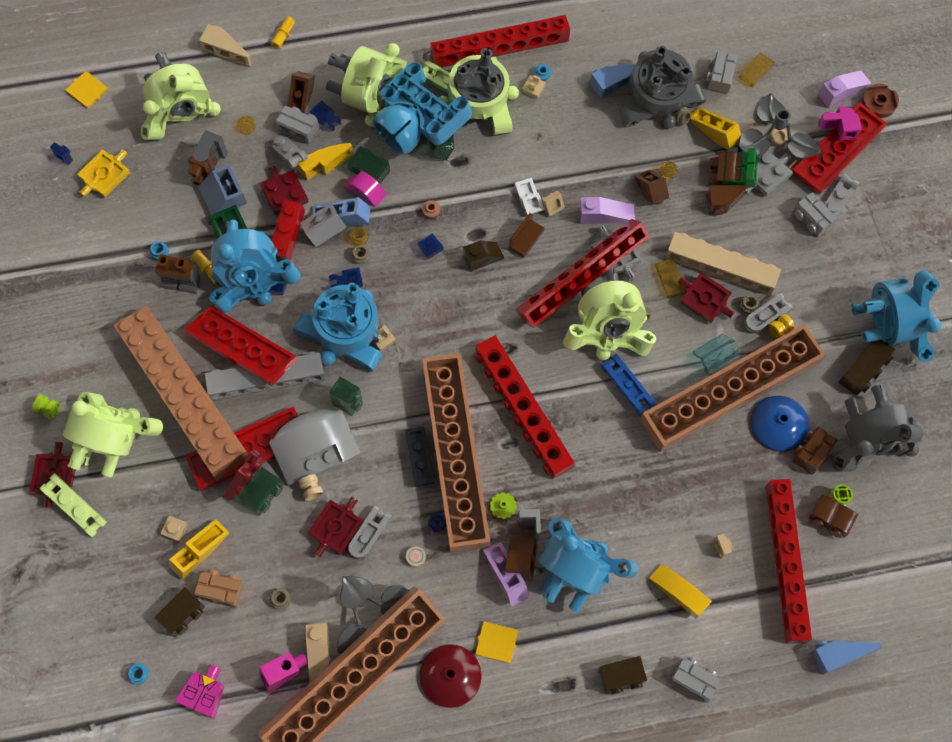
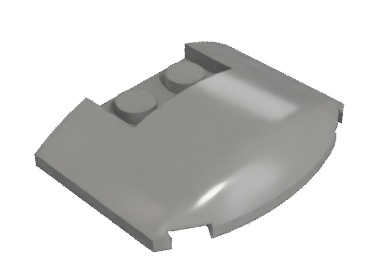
[269,409,360,486]

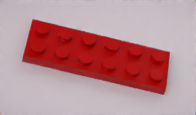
[792,102,888,195]
[185,305,297,386]
[185,406,298,491]

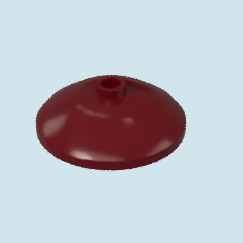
[420,644,482,708]

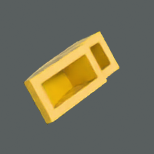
[297,143,353,181]
[169,519,230,580]
[649,564,712,619]

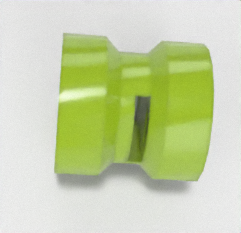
[32,394,60,420]
[828,484,853,506]

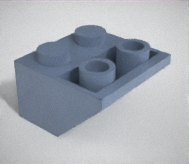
[199,164,247,215]

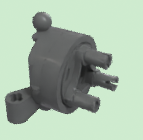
[620,46,706,129]
[832,384,924,471]

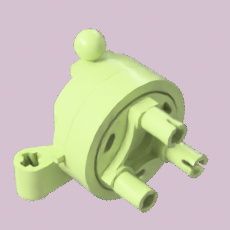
[62,392,163,477]

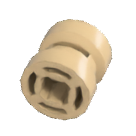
[298,474,323,501]

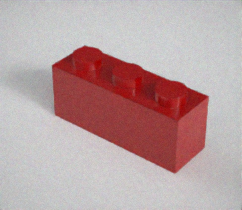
[271,200,305,260]

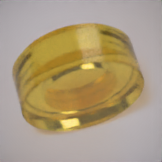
[237,116,256,135]

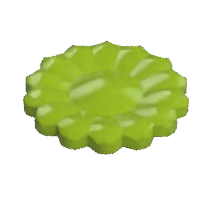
[490,492,517,520]

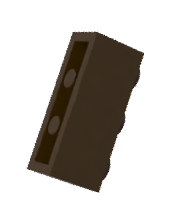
[839,340,895,396]

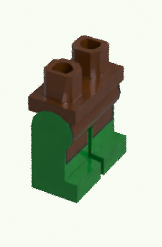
[708,148,758,188]

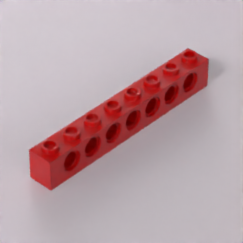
[430,15,570,68]
[516,219,650,328]
[474,335,575,479]
[765,479,812,644]

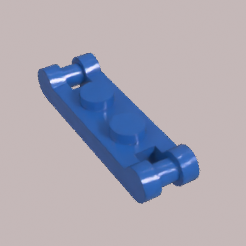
[600,354,657,418]

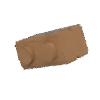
[194,570,243,607]

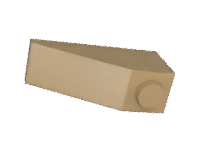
[199,24,251,67]
[306,623,330,683]

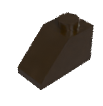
[463,240,504,272]

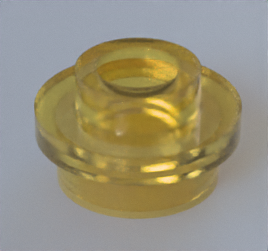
[660,161,678,179]
[350,227,369,245]

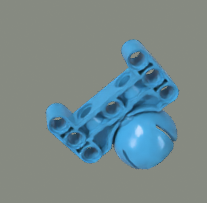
[372,62,473,155]

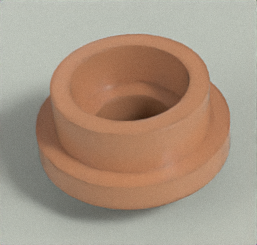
[422,200,440,218]

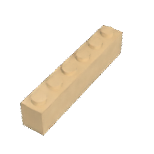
[665,232,781,296]

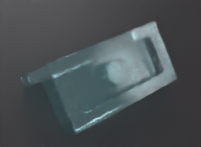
[693,334,740,374]

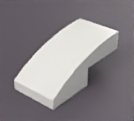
[514,178,545,215]

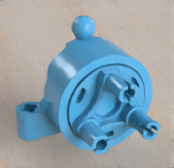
[209,220,301,313]
[851,270,941,362]
[293,283,383,372]
[538,518,638,613]

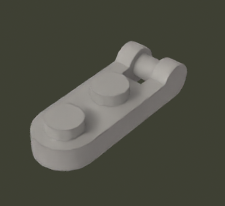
[272,136,308,168]
[824,173,860,217]
[745,293,794,333]
[349,505,393,559]

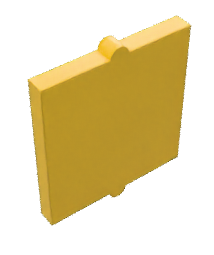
[65,71,109,108]
[475,621,518,663]

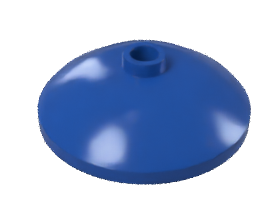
[751,396,809,452]

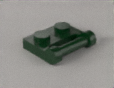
[206,205,248,239]

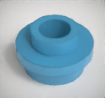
[534,64,551,81]
[150,242,169,260]
[127,663,149,685]

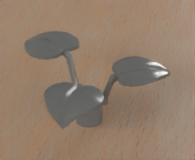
[739,93,821,159]
[337,576,409,655]

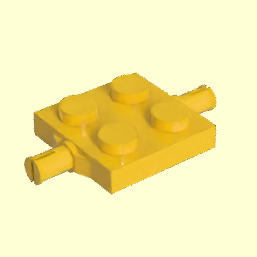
[77,149,130,198]

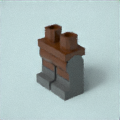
[187,130,228,186]
[155,254,201,294]

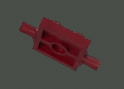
[260,166,309,215]
[678,272,735,324]
[29,441,76,509]
[223,450,264,501]
[308,496,364,558]

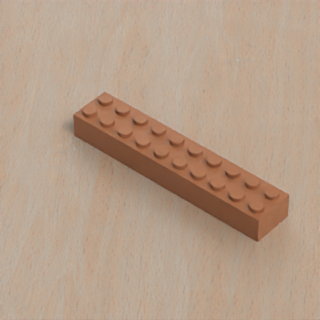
[114,305,249,481]
[640,324,826,452]
[422,354,490,553]
[257,586,446,742]

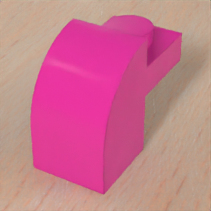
[818,106,862,140]
[344,171,387,207]

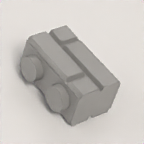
[706,51,737,94]
[276,106,319,144]
[793,193,838,237]
[670,657,721,703]

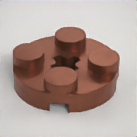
[862,84,899,118]

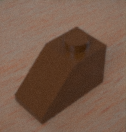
[287,71,315,113]
[634,170,669,205]
[707,185,746,215]

